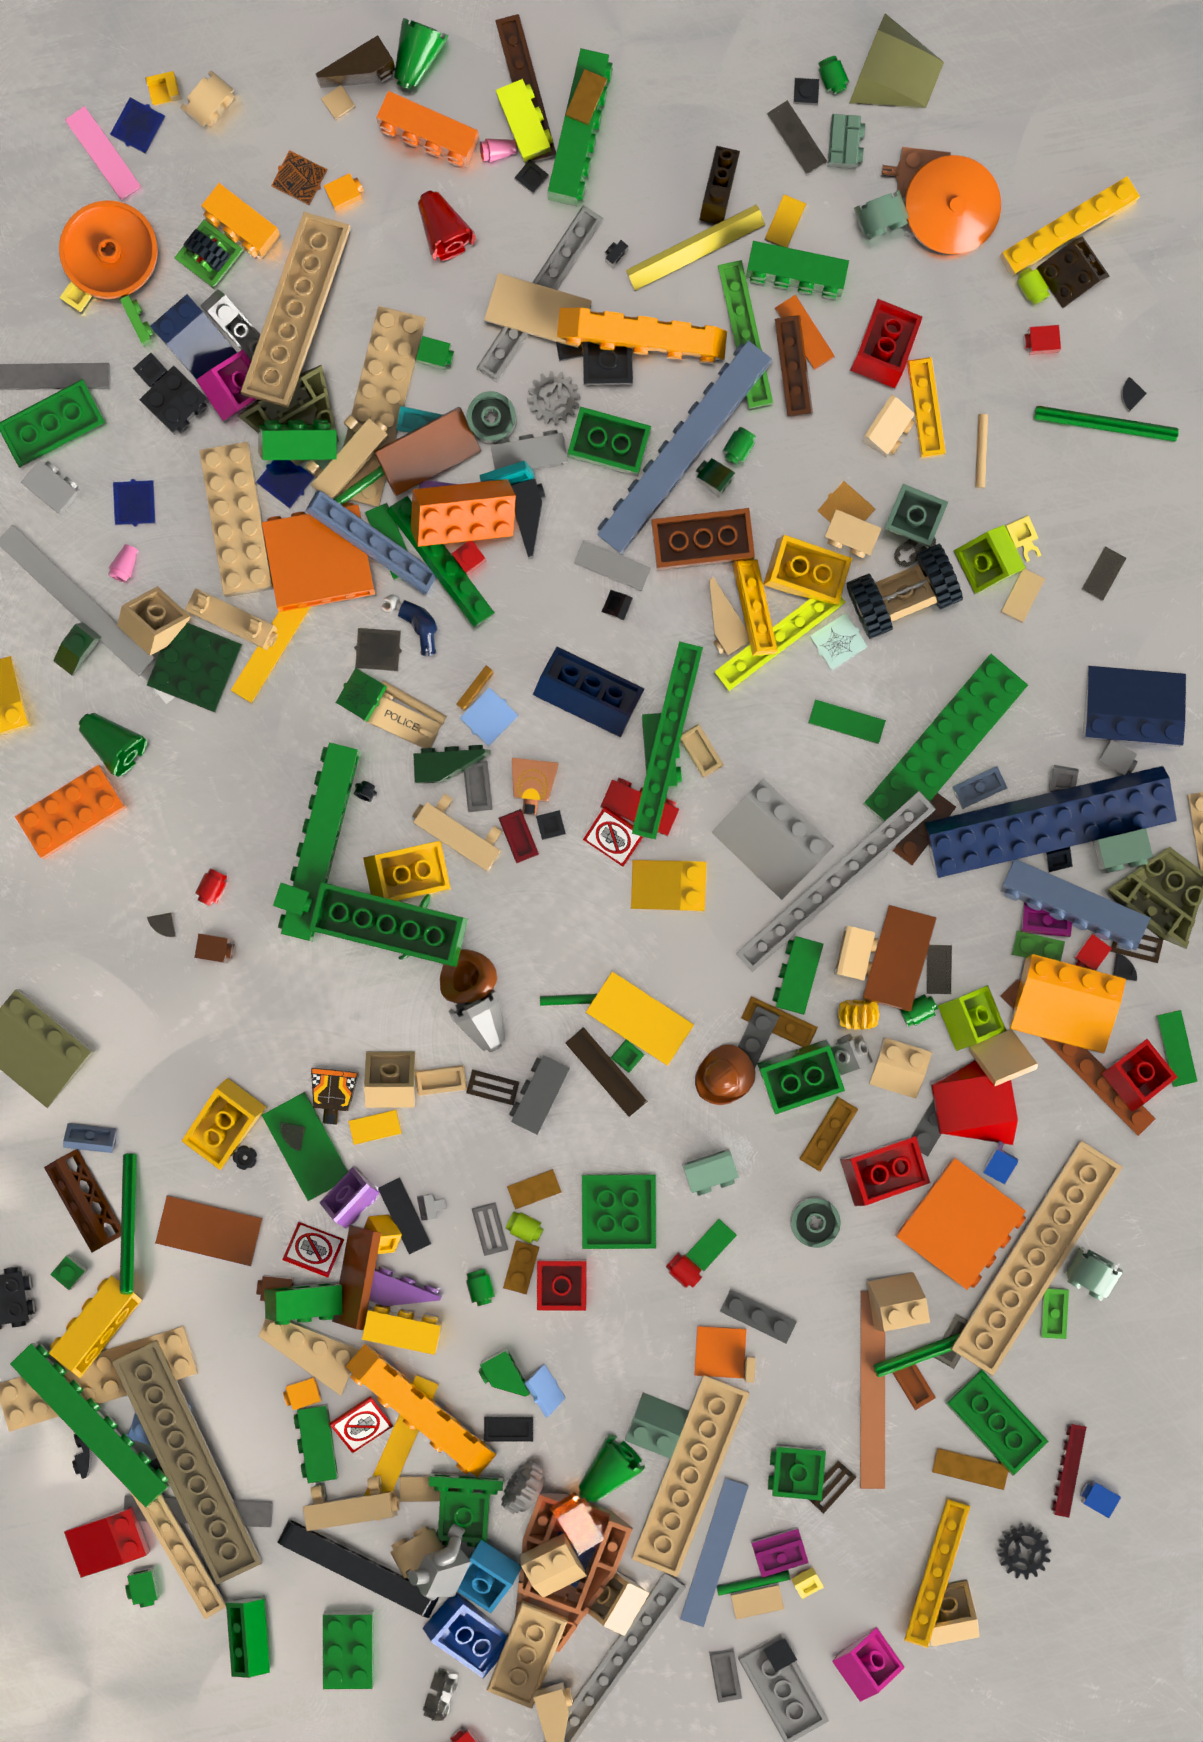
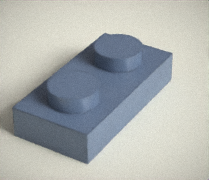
[952,766,1007,809]
[63,1123,116,1153]

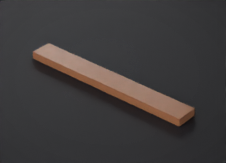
[860,1291,885,1489]

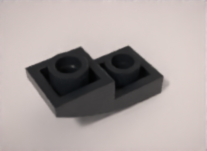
[72,1434,92,1479]

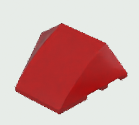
[931,1060,1018,1145]

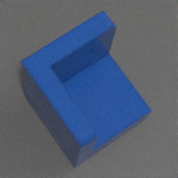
[983,1141,1018,1185]

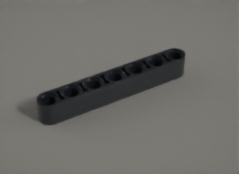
[277,1520,439,1618]

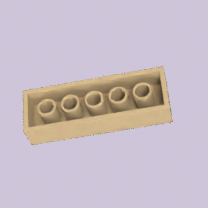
[199,442,274,597]

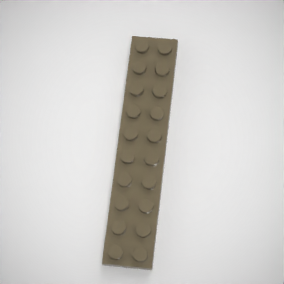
[112,1340,262,1585]

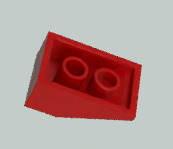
[850,299,923,388]
[840,1136,930,1206]
[64,1506,150,1578]

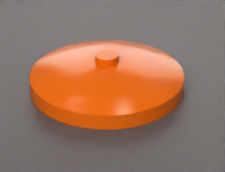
[904,155,1001,254]
[59,200,158,299]

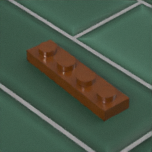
[775,315,813,416]

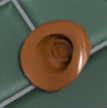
[440,949,497,1003]
[695,1045,755,1105]

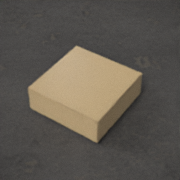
[321,85,355,120]
[744,1356,756,1383]

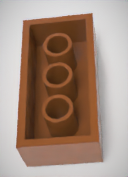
[651,508,755,571]

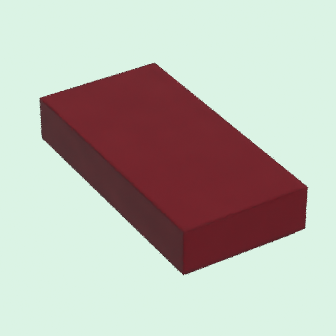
[498,809,539,864]

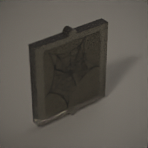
[354,628,402,671]

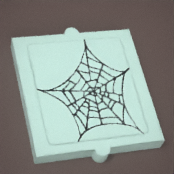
[810,613,868,670]

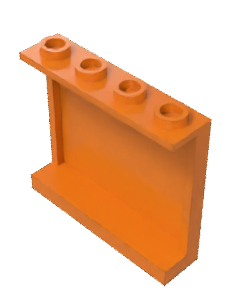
[262,503,375,612]
[895,1157,1026,1290]

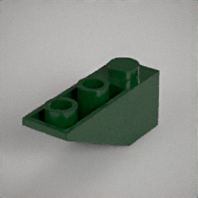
[413,745,491,784]

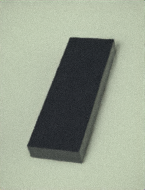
[378,1177,431,1255]

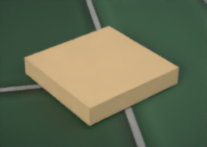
[969,1029,1038,1086]

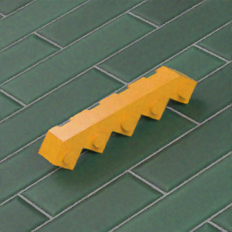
[557,308,727,364]
[345,1344,497,1477]

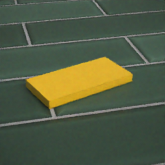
[585,972,694,1066]

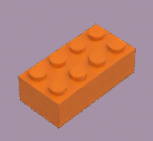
[376,91,479,167]
[411,479,516,547]
[14,765,127,859]

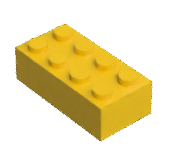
[49,1275,142,1378]

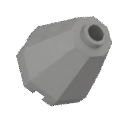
[448,990,505,1052]

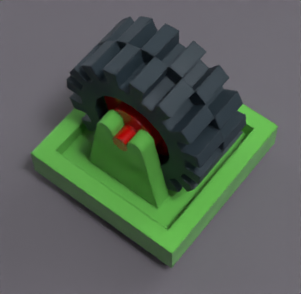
[174,220,243,289]

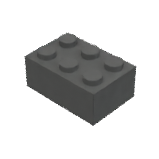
[509,1055,570,1135]

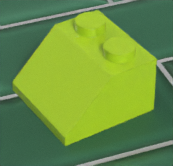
[954,525,1026,594]
[938,985,1006,1051]

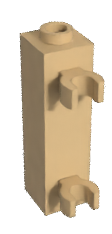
[305,415,389,499]
[185,588,278,651]
[412,793,502,872]
[303,1475,400,1531]

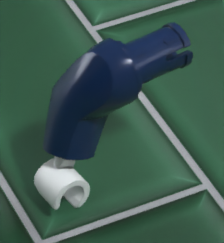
[381,594,438,656]

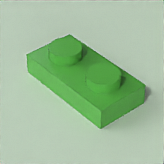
[120,295,153,346]
[1011,931,1065,961]
[1041,1288,1069,1339]

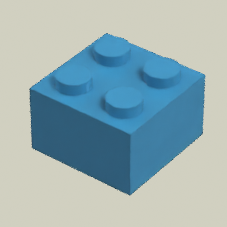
[457,1540,522,1613]

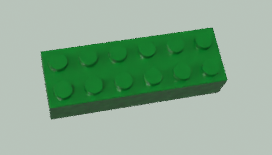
[548,48,613,207]
[309,882,468,967]

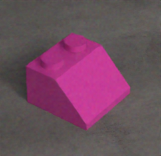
[196,349,256,421]
[832,1627,905,1702]

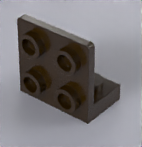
[1036,236,1110,307]

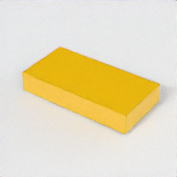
[764,194,806,248]
[348,1110,402,1145]

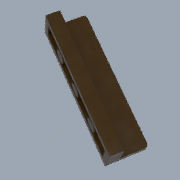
[565,1027,648,1117]

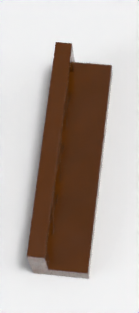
[44,1149,121,1253]

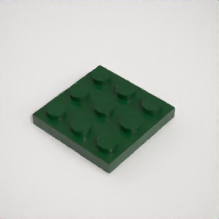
[147,623,242,713]

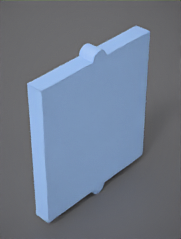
[460,687,518,746]
[525,1364,565,1417]

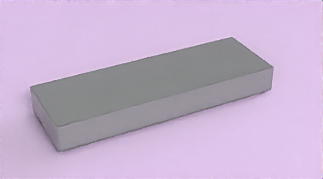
[574,540,651,591]

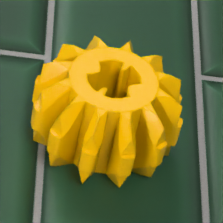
[838,999,879,1030]

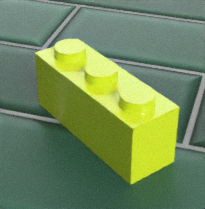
[495,79,553,162]

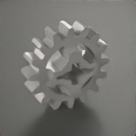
[527,371,580,425]

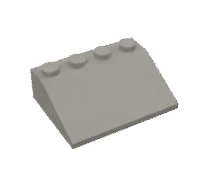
[712,778,834,900]

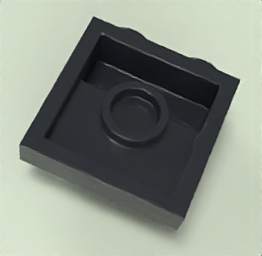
[583,342,633,385]
[139,365,209,435]

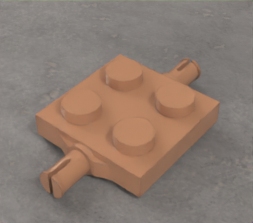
[881,147,951,197]

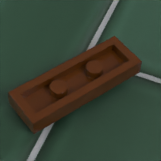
[893,793,956,866]

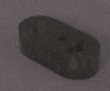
[893,536,936,568]

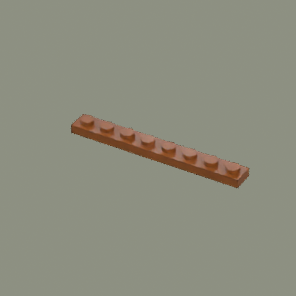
[1000,979,1156,1136]

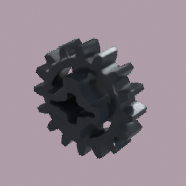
[997,1525,1051,1580]

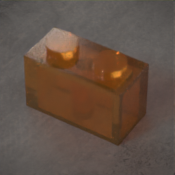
[550,1492,604,1555]

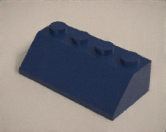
[533,646,645,737]

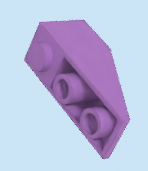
[369,1266,442,1306]

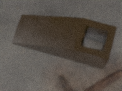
[699,146,740,224]

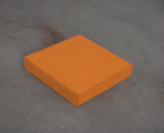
[694,1326,746,1379]

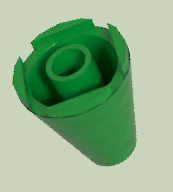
[394,18,449,89]
[79,713,147,777]
[578,1434,645,1503]

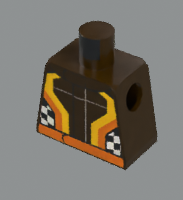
[311,1068,359,1125]

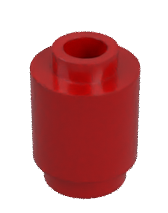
[195,868,227,906]
[666,1252,702,1288]

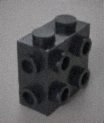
[0,1267,35,1329]

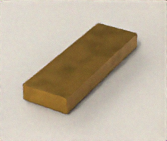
[741,996,818,1047]
[799,1096,858,1172]
[932,1448,1008,1490]

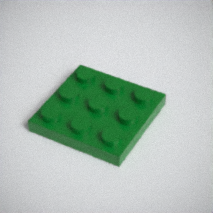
[582,1174,656,1249]

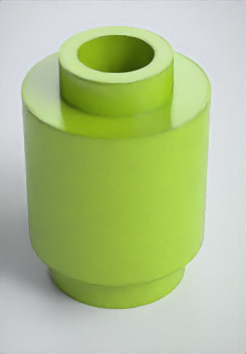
[1016,267,1050,305]
[505,1211,544,1244]

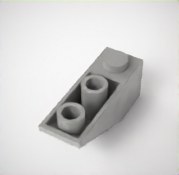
[200,289,261,361]

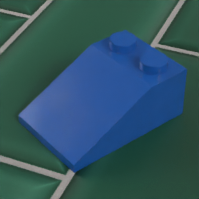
[423,1592,508,1678]

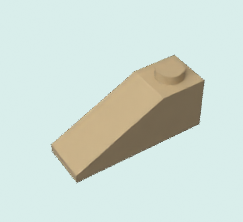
[709,577,750,657]

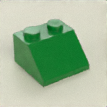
[478,1347,530,1397]

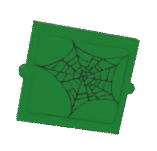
[335,668,387,721]

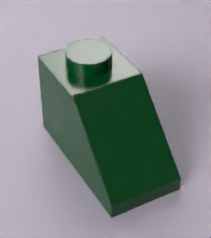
[695,458,735,498]
[53,622,102,676]

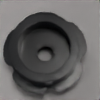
[354,781,377,802]
[233,1145,257,1170]

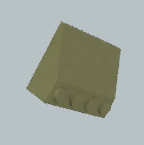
[0,989,95,1108]

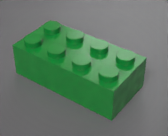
[746,241,849,299]

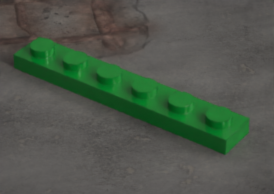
[387,496,495,628]

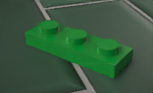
[429,1473,504,1495]

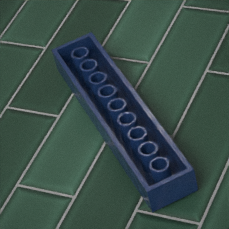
[924,766,1177,878]

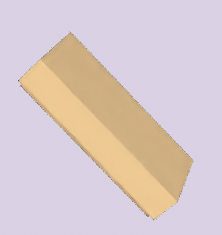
[1001,569,1045,623]
[680,724,724,778]
[415,1065,467,1096]
[731,1584,784,1620]

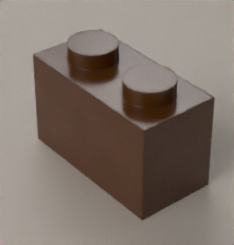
[194,933,235,963]

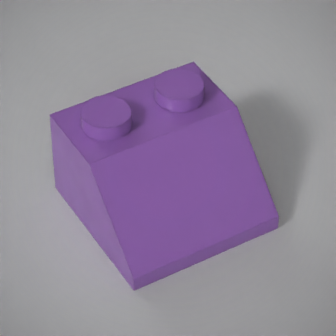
[320,1167,380,1228]

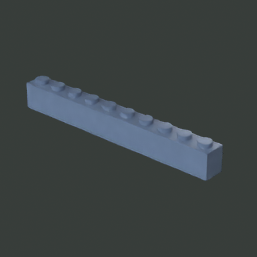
[597,340,773,554]

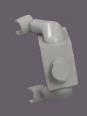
[409,1524,471,1600]

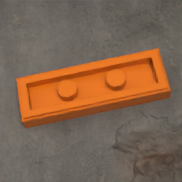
[775,294,835,370]

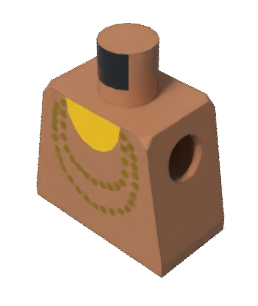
[512,758,559,815]

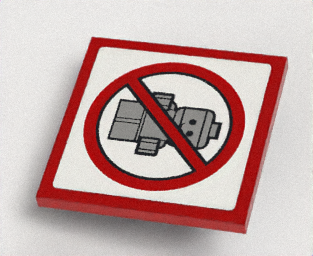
[583,806,643,867]
[282,1222,344,1278]
[329,1396,393,1453]

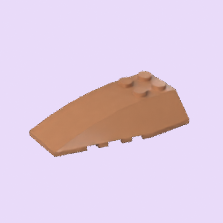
[515,1493,633,1652]

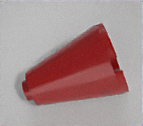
[418,190,476,261]

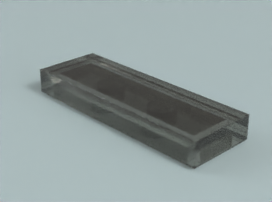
[767,100,827,176]

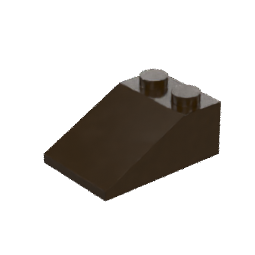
[315,35,395,88]

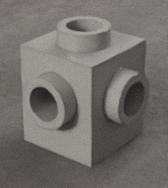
[831,1034,873,1075]

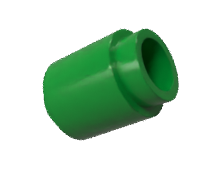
[818,56,849,94]
[722,427,756,465]
[900,994,938,1027]
[466,1269,495,1306]

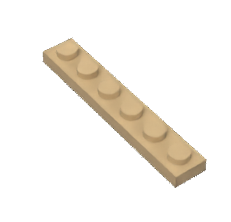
[131,1493,226,1619]

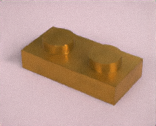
[503,1240,539,1295]

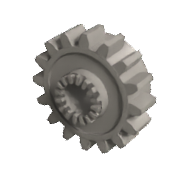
[501,1461,545,1514]

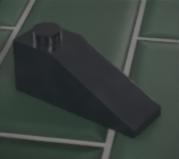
[511,479,546,559]

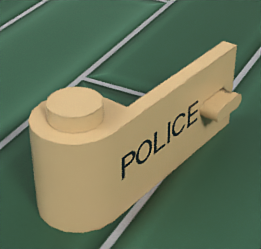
[362,692,442,748]

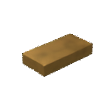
[565,69,607,125]
[456,665,493,711]
[507,1169,561,1210]

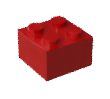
[1102,1039,1178,1112]
[537,1259,587,1311]

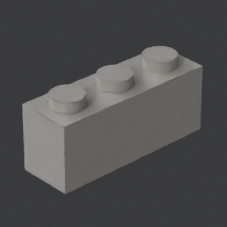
[490,430,568,471]

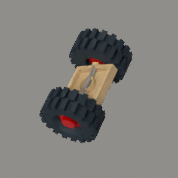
[846,543,963,639]

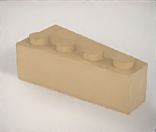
[258,1319,361,1396]

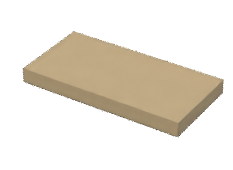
[484,273,592,348]
[486,1600,568,1709]

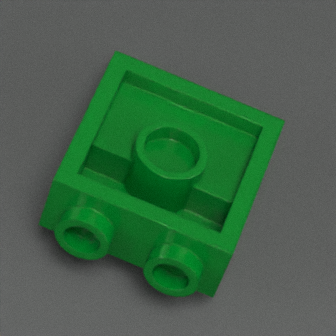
[768,1445,826,1501]
[438,1490,490,1547]

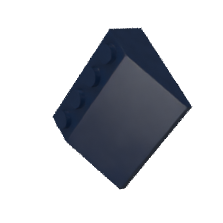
[1082,666,1186,747]

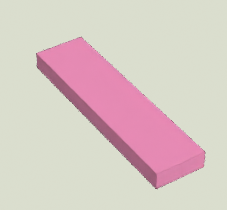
[65,106,141,201]

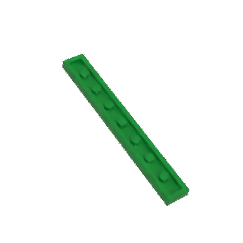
[632,641,703,840]

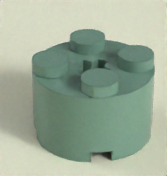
[854,190,909,239]
[466,391,516,444]
[790,1197,841,1248]
[1065,1247,1123,1301]

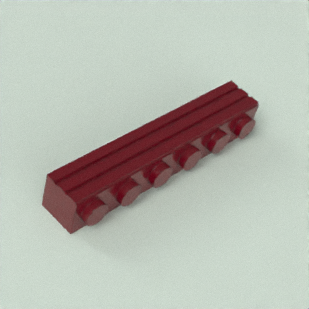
[1051,1423,1087,1518]

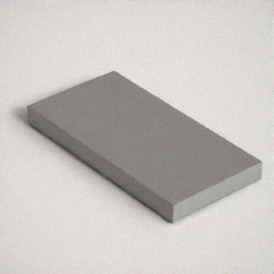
[738,1634,829,1742]

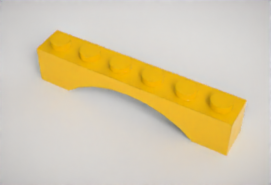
[1000,176,1140,278]

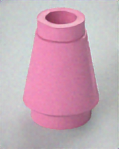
[480,138,517,163]
[108,544,138,583]

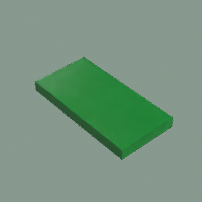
[0,379,106,468]
[262,1092,348,1201]
[945,1369,1049,1476]

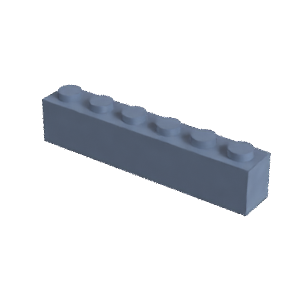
[1000,859,1150,950]

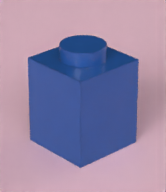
[1080,1480,1121,1518]

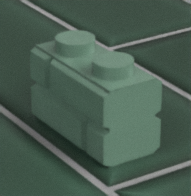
[828,114,865,169]

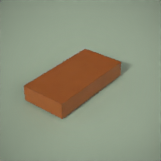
[893,1364,936,1410]

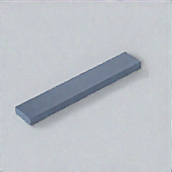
[305,490,436,594]
[680,1478,749,1627]

